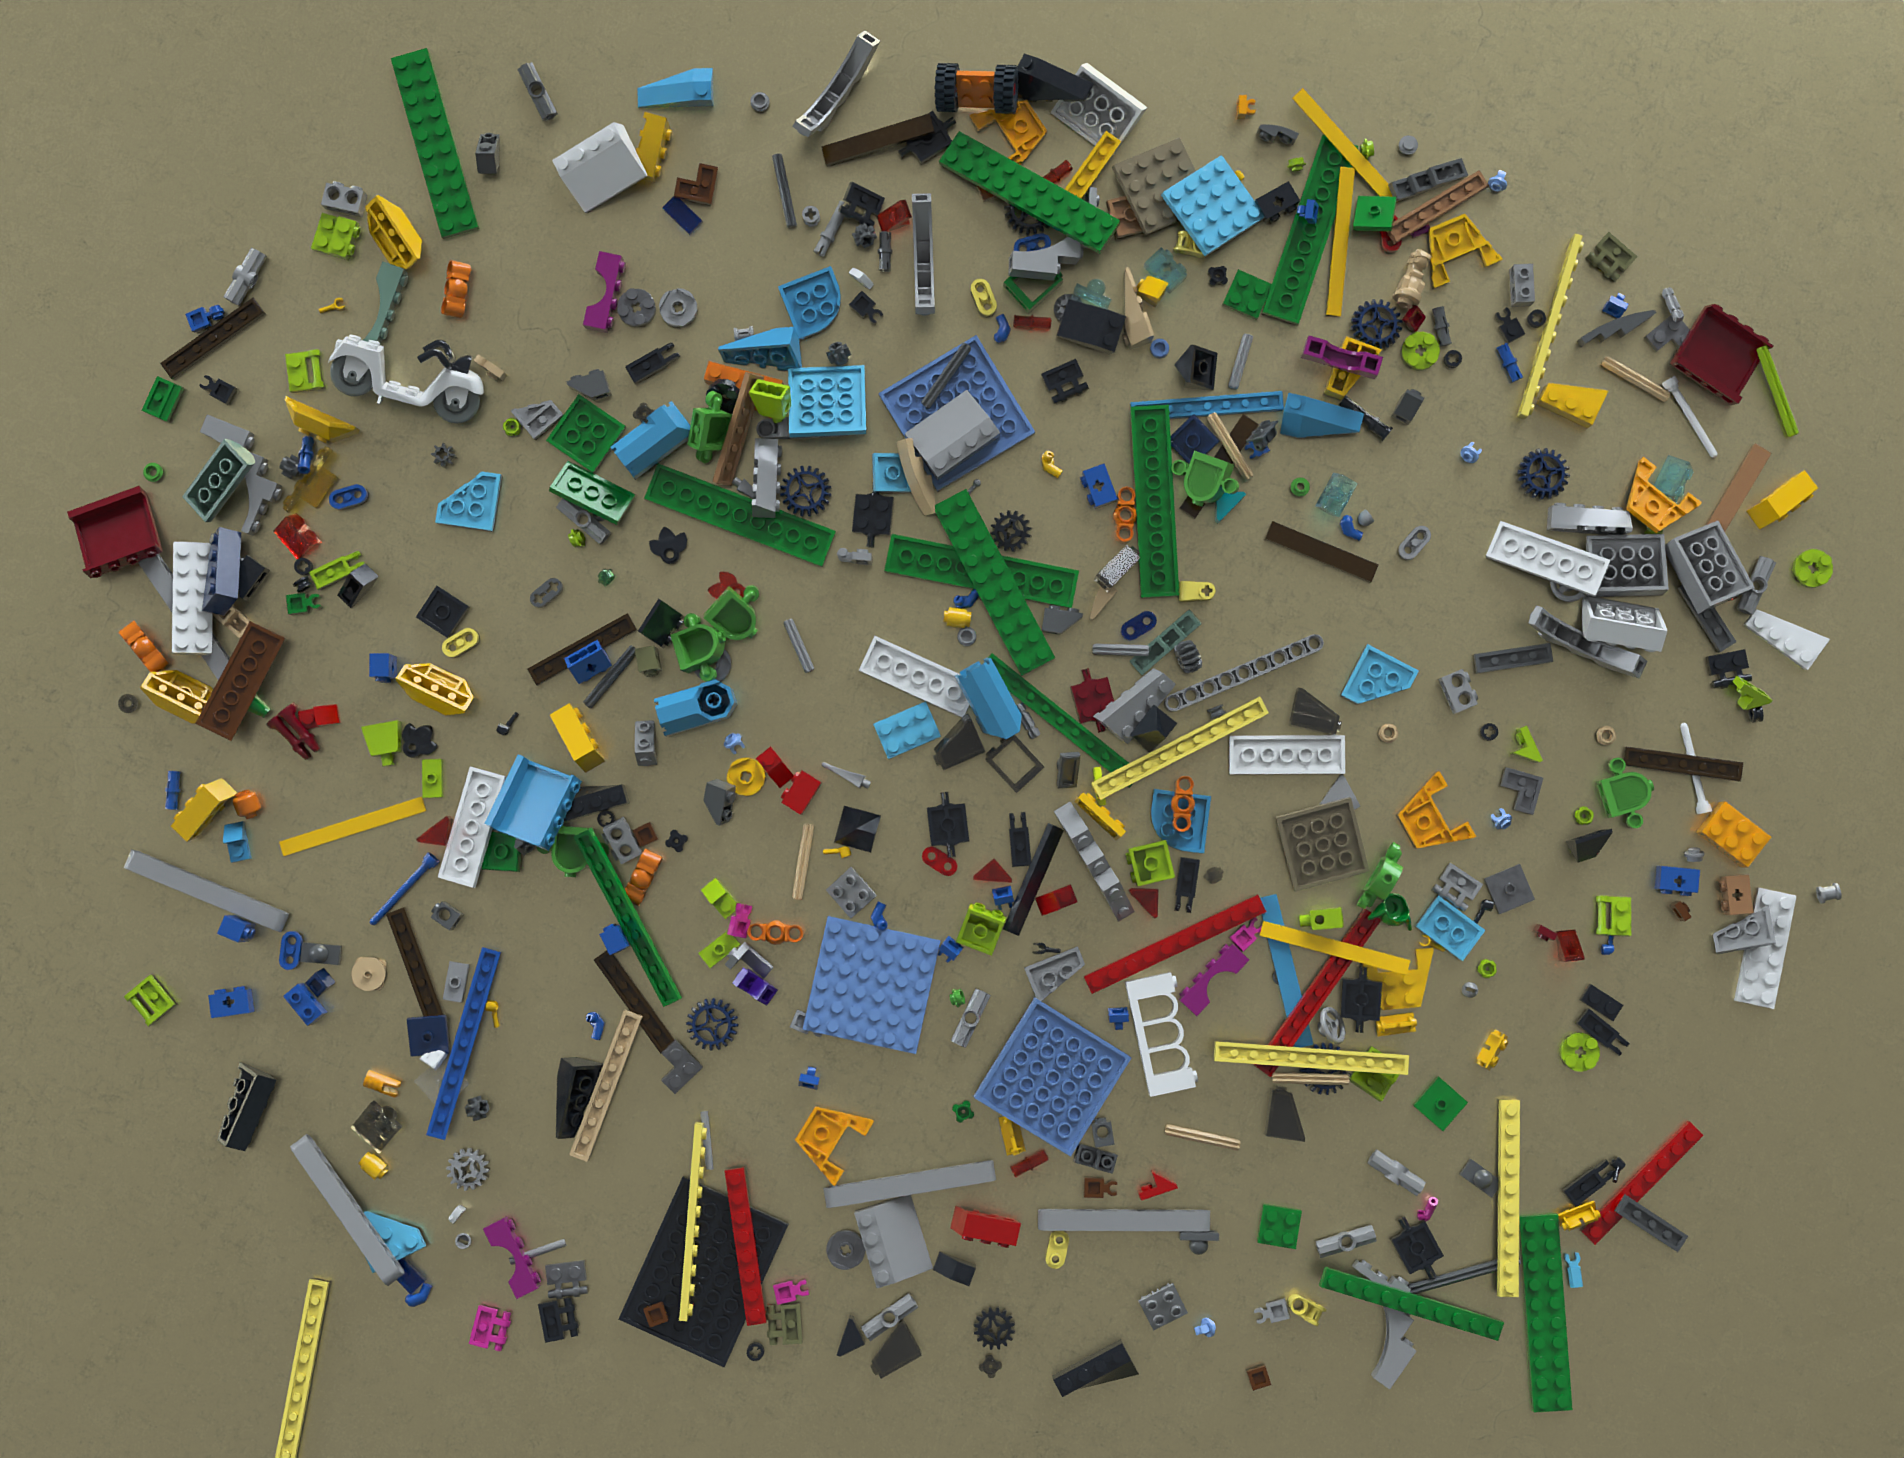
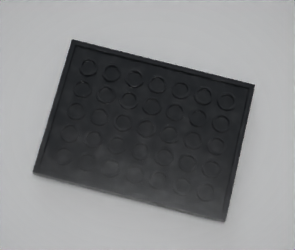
[618,1176,789,1367]

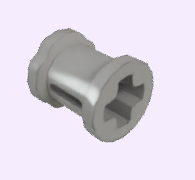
[802,206,820,227]
[734,326,754,341]
[1816,883,1842,904]

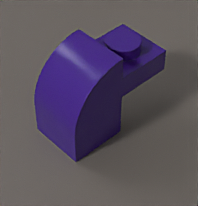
[733,967,778,1006]

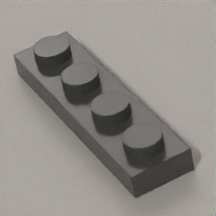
[1677,585,1736,653]
[1473,643,1553,674]
[1614,1195,1688,1252]

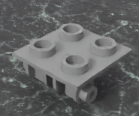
[826,867,877,918]
[1138,1283,1188,1331]

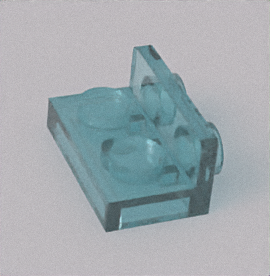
[1654,455,1693,502]

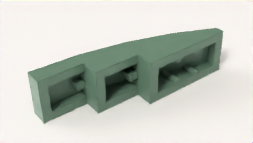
[1130,609,1202,675]

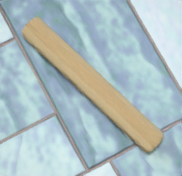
[1601,356,1671,402]
[1207,412,1253,481]
[792,824,814,900]
[1272,1072,1350,1085]
[1164,1124,1241,1150]

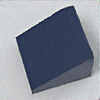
[305,968,335,997]

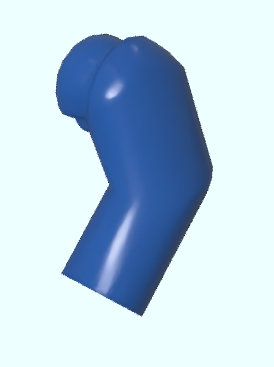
[953,589,979,608]

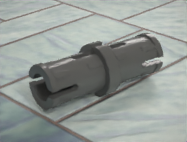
[878,231,893,272]
[1432,306,1452,347]

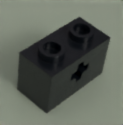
[1255,181,1300,223]

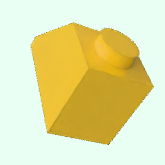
[1136,275,1169,307]

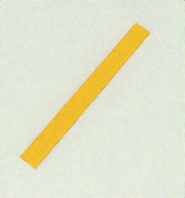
[1292,88,1398,202]
[1326,166,1355,317]
[279,796,426,856]
[1260,921,1410,975]

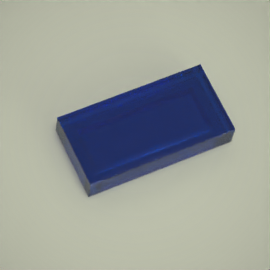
[662,196,703,235]

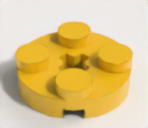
[727,757,766,796]

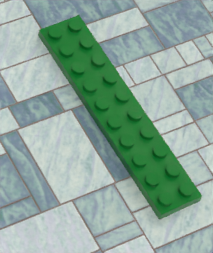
[391,48,479,239]
[939,131,1120,254]
[1262,134,1359,325]
[1130,405,1179,598]
[644,463,836,567]
[935,489,1055,676]
[884,534,1079,608]
[1519,1213,1573,1413]

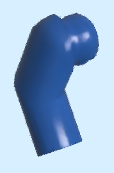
[994,314,1011,343]
[1340,515,1363,541]
[871,902,888,931]
[586,1012,604,1040]
[405,1283,432,1307]

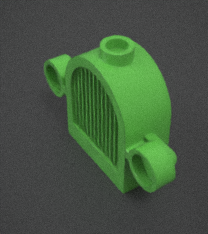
[687,391,732,463]
[1171,450,1239,507]
[703,585,759,640]
[670,613,726,682]
[1596,758,1654,829]
[536,826,610,877]
[1357,842,1403,909]

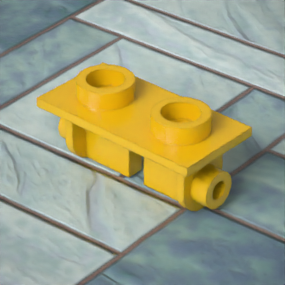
[1375,1012,1417,1037]
[1476,1030,1508,1071]
[998,1116,1026,1156]
[1558,1201,1601,1231]

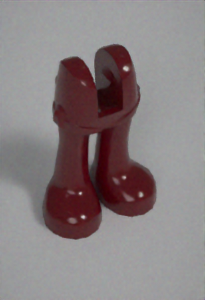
[266,702,320,760]

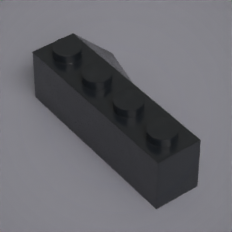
[563,784,630,823]
[217,1062,276,1151]
[1052,1339,1139,1397]

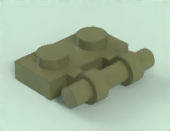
[1587,232,1638,282]
[766,1303,803,1345]

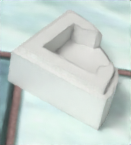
[849,268,874,290]
[420,1050,448,1070]
[448,1205,466,1224]

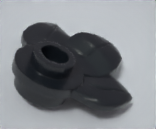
[649,527,687,564]
[402,723,437,758]

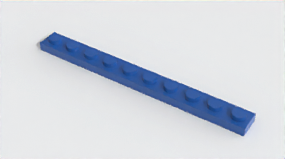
[426,947,501,1140]

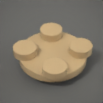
[351,957,387,991]

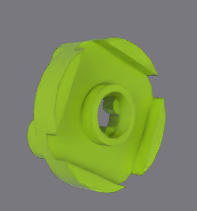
[1401,332,1440,371]
[1792,549,1833,588]
[1560,1032,1600,1072]

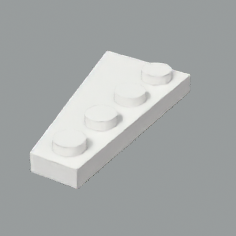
[1744,609,1830,670]

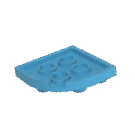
[778,266,841,340]
[1151,789,1211,854]

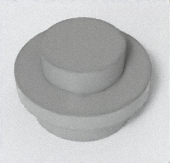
[750,92,770,112]
[1399,135,1418,155]
[957,627,976,646]
[1684,847,1704,862]

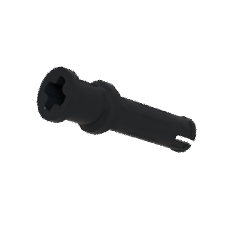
[1339,395,1393,441]

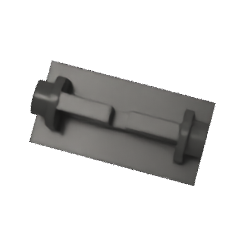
[1246,420,1278,451]

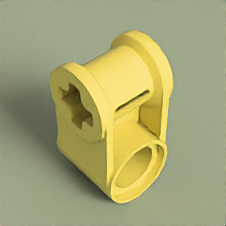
[1173,231,1206,258]
[1179,581,1216,602]
[1287,1294,1327,1327]

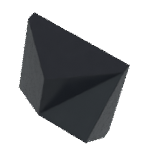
[1174,345,1218,390]
[1130,705,1177,753]
[834,806,881,853]
[1566,829,1613,863]

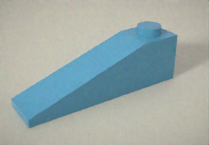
[637,68,714,108]
[718,327,802,371]
[1280,393,1364,438]

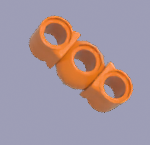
[441,260,471,318]
[1113,487,1137,544]
[118,621,169,672]
[1171,776,1195,832]
[625,849,663,906]
[747,920,804,945]

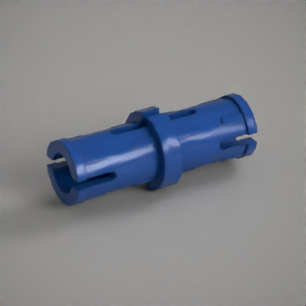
[1496,343,1523,383]
[297,436,315,474]
[165,771,181,810]

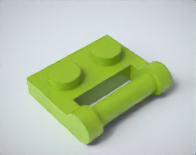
[285,349,324,393]
[1596,896,1632,937]
[124,975,176,1027]

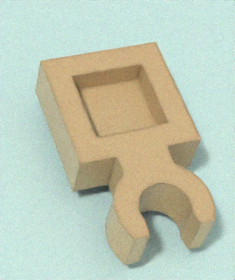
[474,354,507,381]

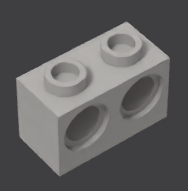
[321,181,367,217]
[1509,264,1535,307]
[1438,669,1478,714]
[602,817,642,864]

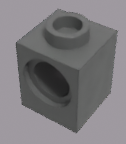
[430,901,464,931]
[1091,1117,1115,1148]

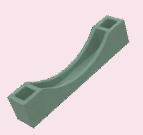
[362,261,408,345]

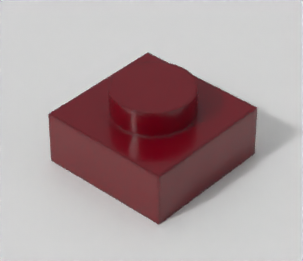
[1402,305,1426,332]
[1533,924,1558,942]

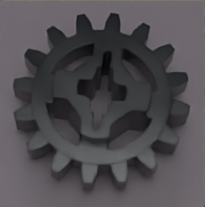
[990,510,1032,552]
[974,1306,1015,1350]

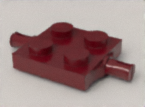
[1070,668,1114,733]

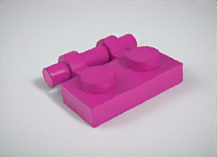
[469,1305,511,1351]

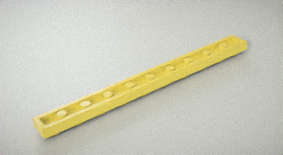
[1517,233,1584,419]
[1091,697,1269,800]
[1214,1042,1409,1075]
[1497,1100,1520,1297]
[679,1122,707,1321]
[275,1279,330,1458]

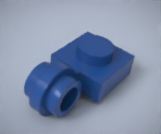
[185,305,225,333]

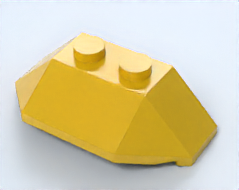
[365,195,422,270]
[285,396,360,443]
[395,663,474,716]
[140,670,213,723]

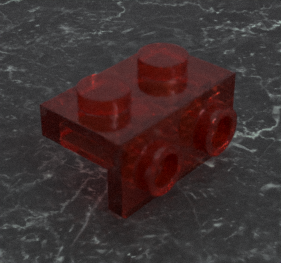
[273,513,320,559]

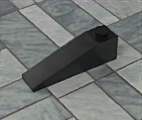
[1017,53,1094,102]
[556,1057,603,1139]

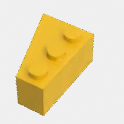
[636,112,672,182]
[1323,336,1382,400]
[1536,383,1608,428]
[1746,470,1818,529]
[550,703,605,773]
[171,778,237,842]

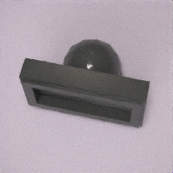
[1057,752,1081,788]
[300,942,342,965]
[1459,1159,1498,1197]
[1179,1230,1219,1255]

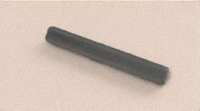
[772,153,797,228]
[921,343,971,409]
[583,645,636,708]

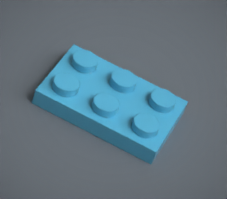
[873,701,941,759]
[1415,896,1485,961]

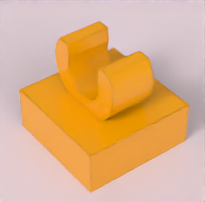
[1237,95,1256,119]

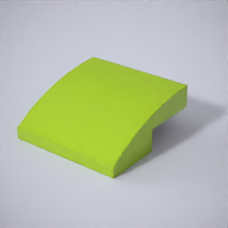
[1350,1046,1400,1102]

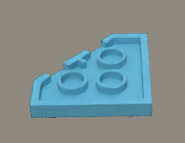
[435,472,502,531]
[1341,644,1419,704]
[364,1211,426,1273]

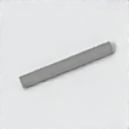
[700,1111,714,1170]
[509,1239,567,1265]

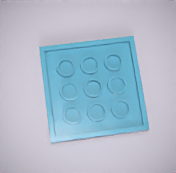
[1161,155,1264,256]
[788,365,866,437]

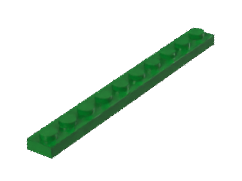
[984,653,1132,788]
[573,827,682,1007]
[1319,1267,1504,1341]

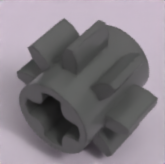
[852,223,877,248]
[826,342,851,366]
[431,443,456,468]
[279,454,301,479]
[465,1096,490,1121]

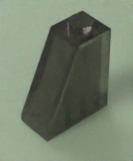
[1094,545,1141,593]
[1288,687,1342,735]
[933,714,985,770]
[1264,1086,1305,1142]
[870,1319,922,1379]

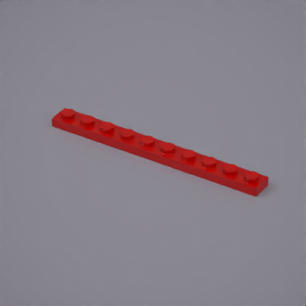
[1084,894,1266,994]
[1254,909,1381,1077]

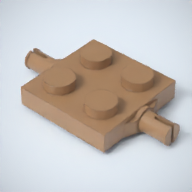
[1106,196,1143,238]

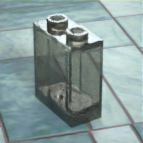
[985,735,1044,793]

